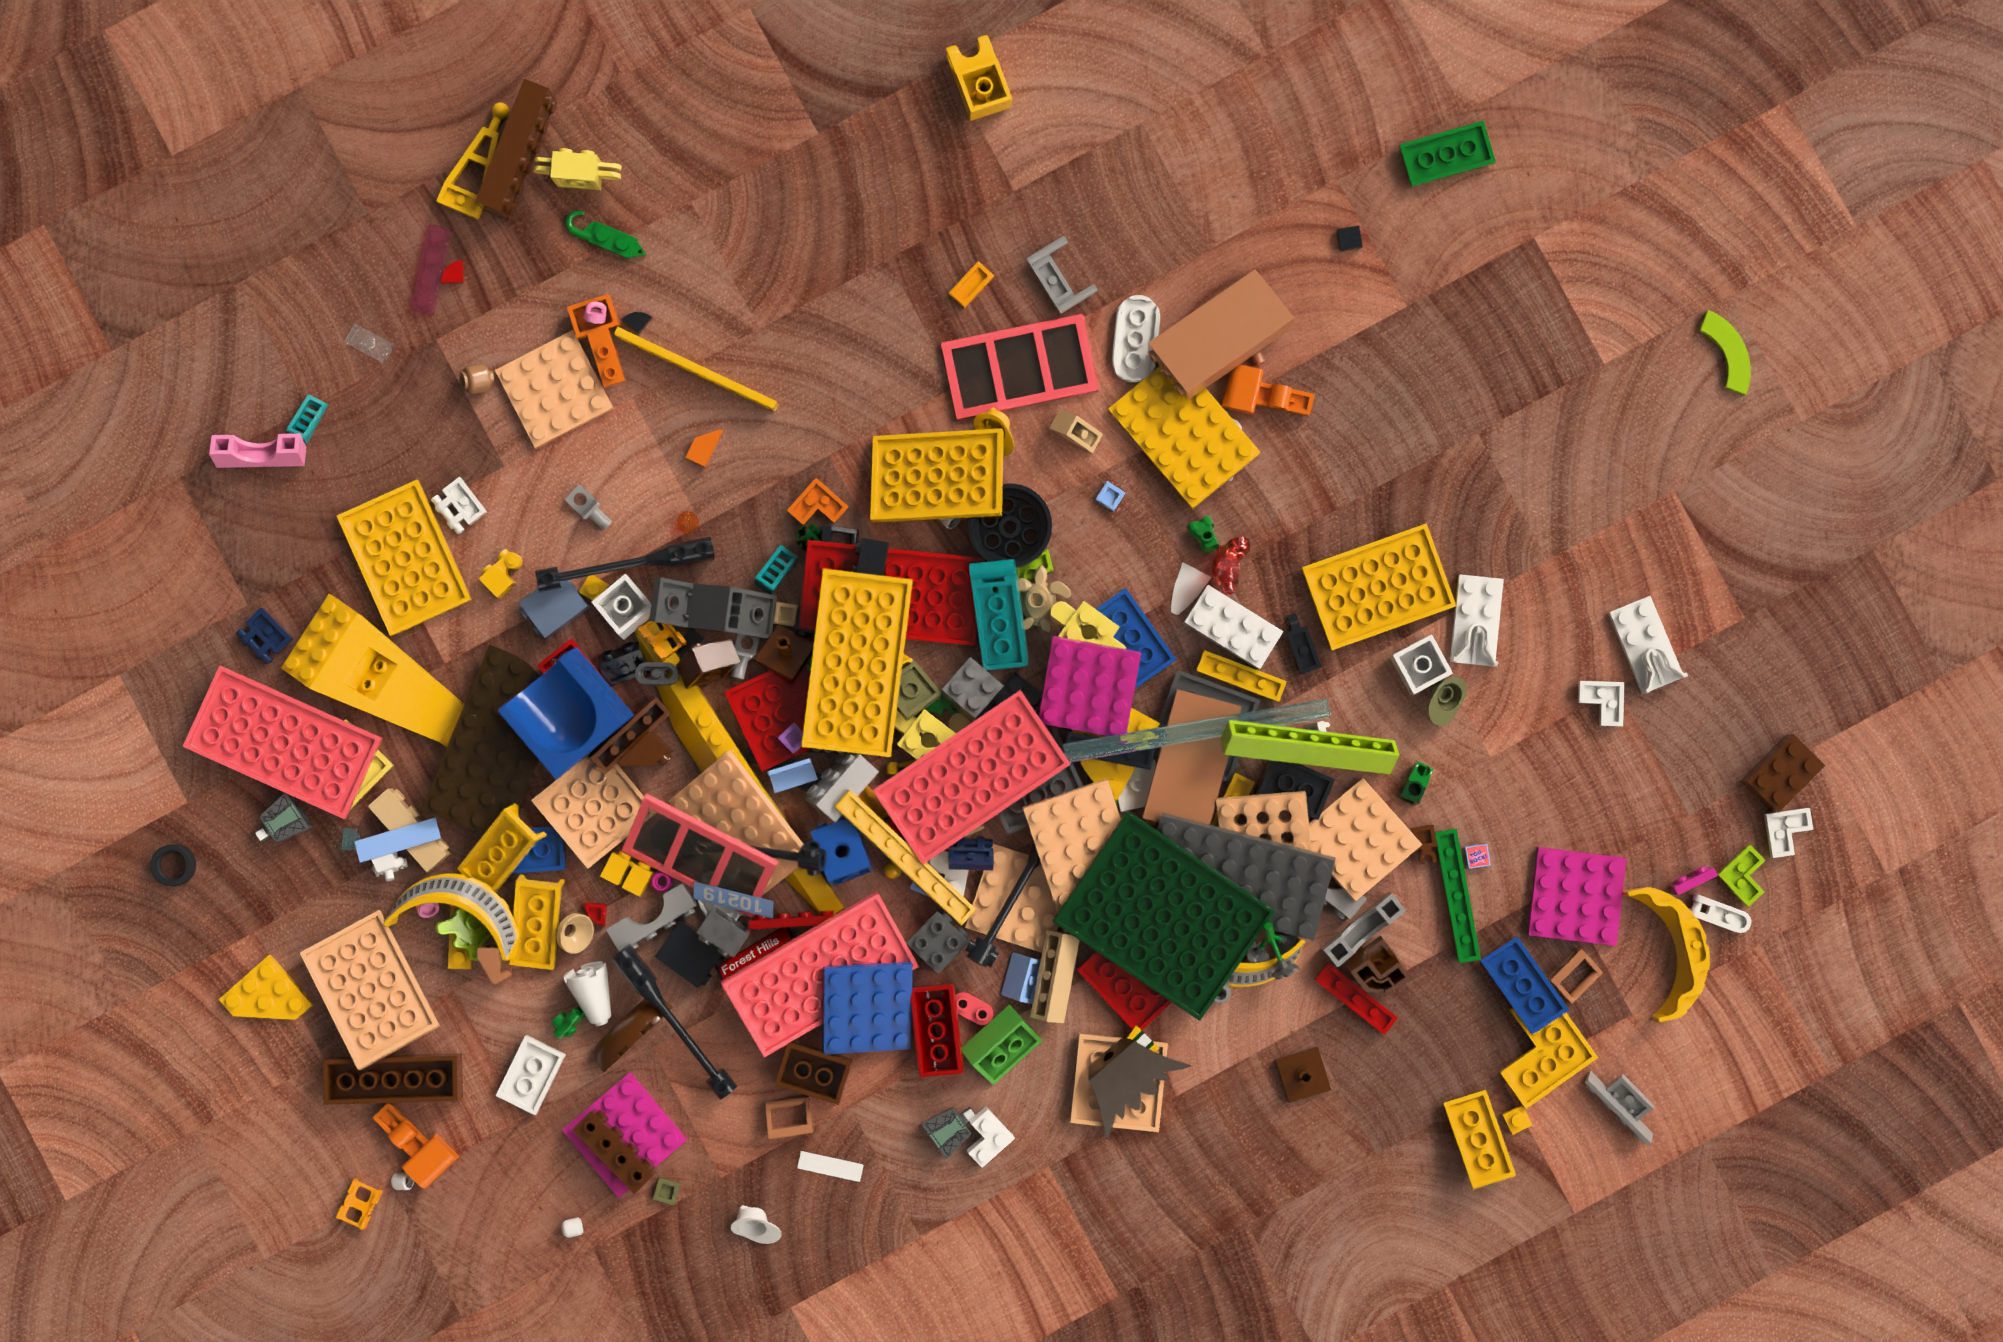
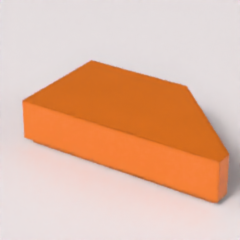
[685,429,723,468]

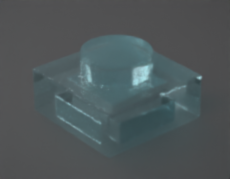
[341,827,360,851]

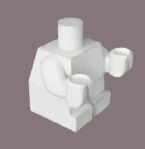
[371,851,408,881]

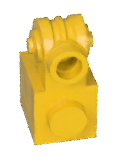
[479,549,523,599]

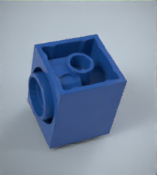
[811,816,874,886]

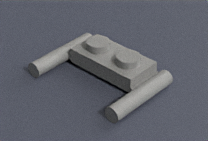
[1026,235,1098,314]

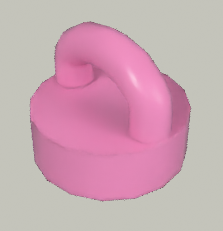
[583,302,606,324]
[416,903,440,918]

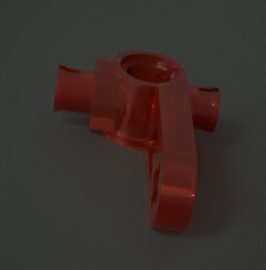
[1212,537,1251,596]

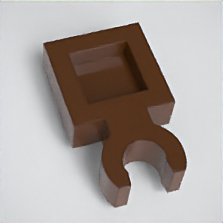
[1410,824,1437,865]

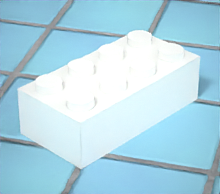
[1183,585,1283,670]

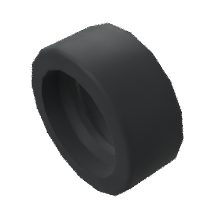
[150,844,196,886]

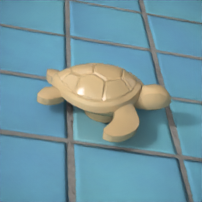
[1018,565,1071,632]

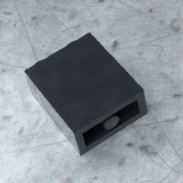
[654,919,726,988]

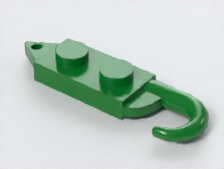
[565,210,647,260]

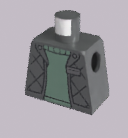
[255,793,314,843]
[921,1106,976,1159]

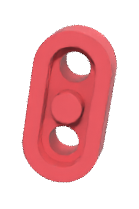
[956,992,993,1025]

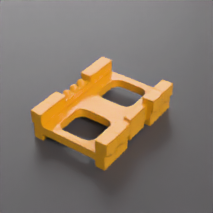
[637,621,687,662]
[336,1178,383,1230]

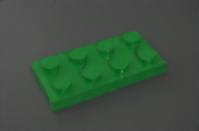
[1398,120,1496,188]

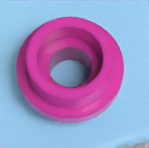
[651,871,673,893]

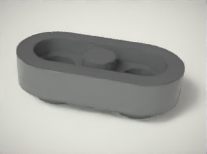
[635,662,680,686]

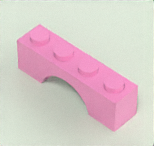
[209,434,306,468]

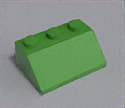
[962,1004,1043,1085]

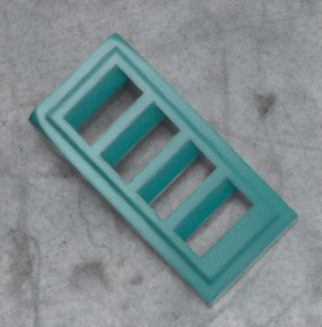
[286,394,328,445]
[754,545,798,595]

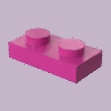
[1669,865,1718,895]

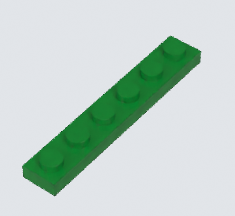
[1435,828,1481,963]

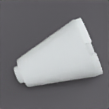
[563,961,611,1026]

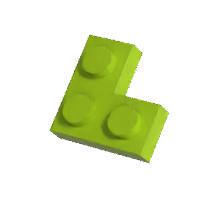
[1717,844,1766,907]

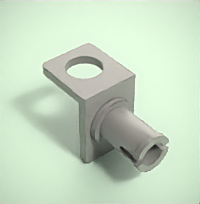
[565,484,612,531]
[731,634,760,679]

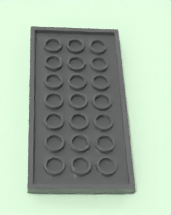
[1157,813,1336,941]

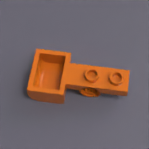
[567,293,626,388]
[1222,365,1315,416]
[372,1103,460,1189]

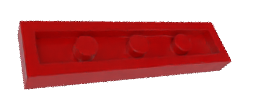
[749,910,836,930]
[1314,962,1398,1035]

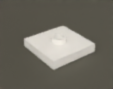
[1118,760,1156,812]

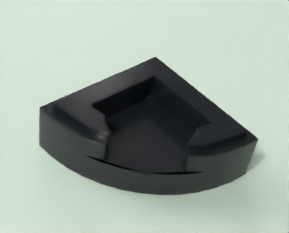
[621,312,652,335]

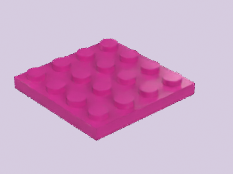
[1039,636,1141,739]
[1527,847,1627,946]
[562,1072,687,1198]

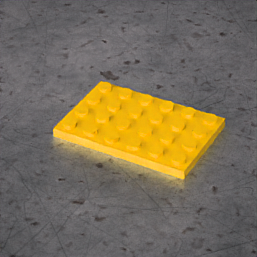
[1108,366,1261,510]
[870,428,1004,522]
[337,480,472,636]
[1301,523,1456,651]

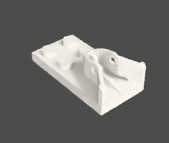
[1450,574,1504,667]
[1608,596,1688,694]

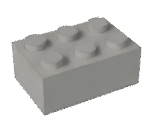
[804,752,879,822]

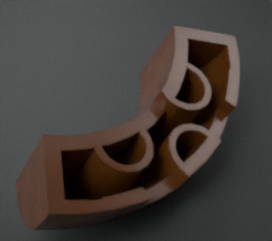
[594,998,673,1072]

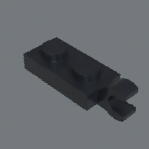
[1286,613,1321,674]

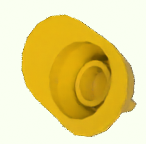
[974,407,1014,457]

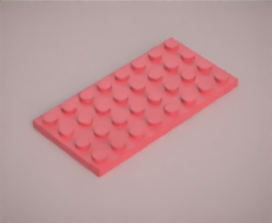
[182,665,383,819]
[873,690,1071,864]
[721,891,919,1057]

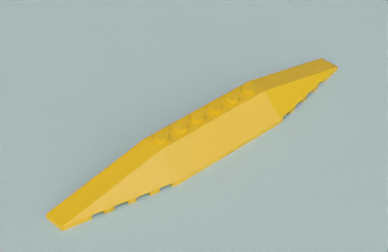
[634,619,844,914]

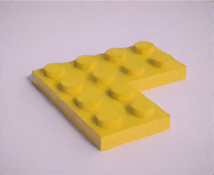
[1499,1008,1598,1109]

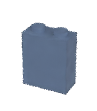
[519,571,591,639]

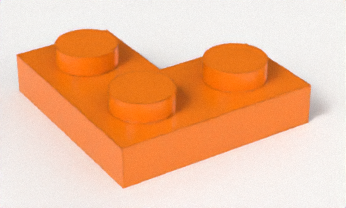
[787,478,849,525]

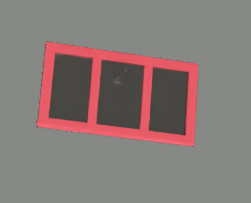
[940,314,1099,420]
[622,793,778,918]

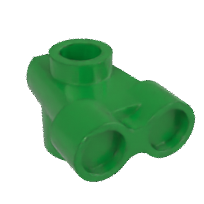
[1186,516,1220,554]
[551,1006,585,1039]

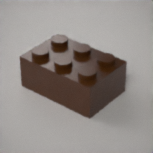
[1740,734,1825,813]
[775,1041,853,1105]

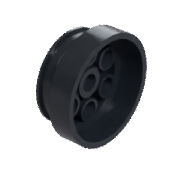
[968,483,1052,568]

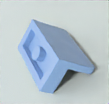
[767,758,818,793]
[1001,953,1041,1004]

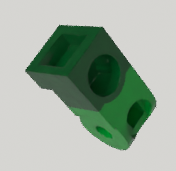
[1397,761,1433,806]

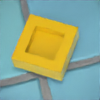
[579,575,610,600]
[1501,1104,1532,1135]

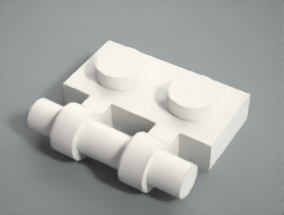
[431,477,487,535]

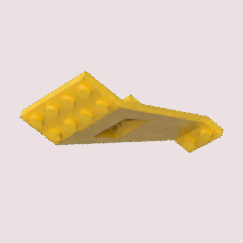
[281,594,464,747]

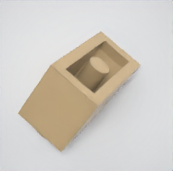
[1050,409,1103,453]

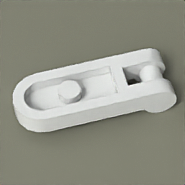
[1689,893,1751,933]

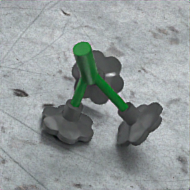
[1246,922,1299,980]

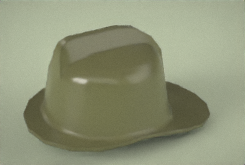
[1428,676,1467,726]

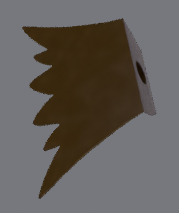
[1088,1038,1191,1139]

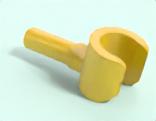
[886,759,916,774]

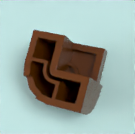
[1347,935,1412,994]

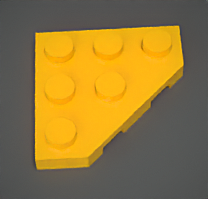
[219,955,314,1020]

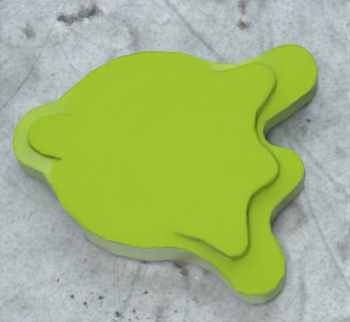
[435,907,492,961]

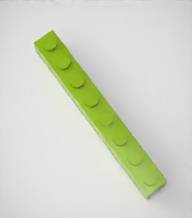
[1220,720,1400,774]

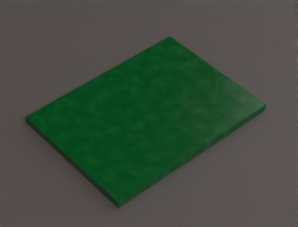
[1052,810,1275,1021]

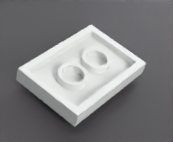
[496,1035,566,1115]

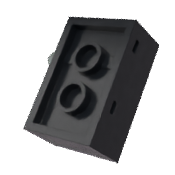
[1253,760,1335,820]

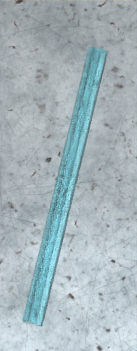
[1063,699,1331,762]

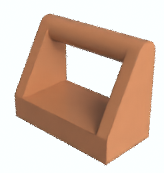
[477,943,512,984]
[1547,948,1603,1004]
[765,1095,814,1139]

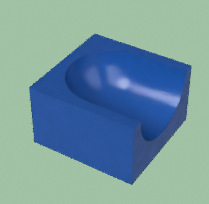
[498,647,634,779]

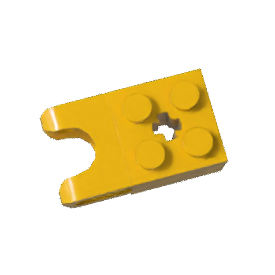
[946,35,1012,121]

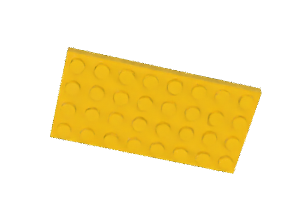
[802,568,913,757]

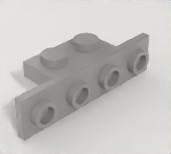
[1585,1071,1654,1145]

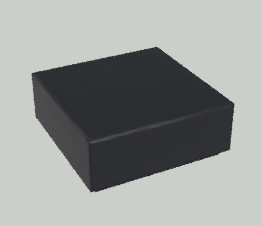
[1337,226,1363,252]

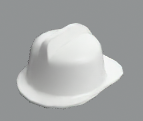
[731,1206,781,1244]

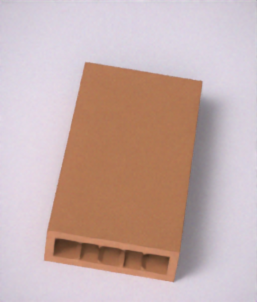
[1147,269,1295,401]
[1142,689,1242,826]

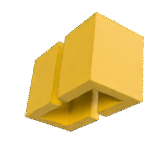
[600,850,654,897]

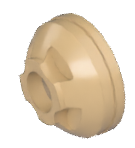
[557,913,594,954]

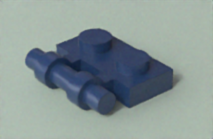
[236,607,294,665]
[948,837,994,871]

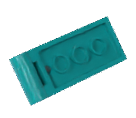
[969,559,1029,670]

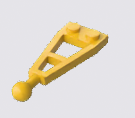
[436,102,509,220]

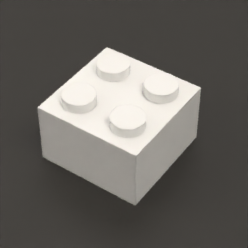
[592,574,651,639]
[1389,634,1453,695]

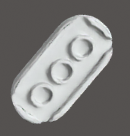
[1112,295,1160,383]

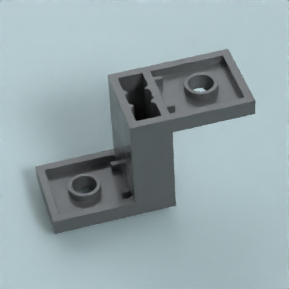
[649,577,777,639]

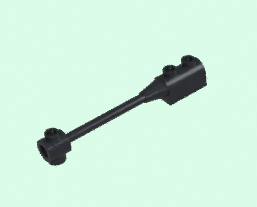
[535,537,715,592]
[651,819,827,876]
[965,841,1040,968]
[611,944,737,1100]

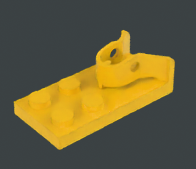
[457,803,547,893]
[509,874,565,970]
[1443,1090,1516,1191]

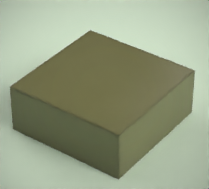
[653,1177,681,1205]

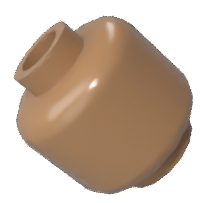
[459,364,494,394]

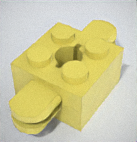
[533,148,622,190]
[1050,601,1126,649]
[894,709,956,760]

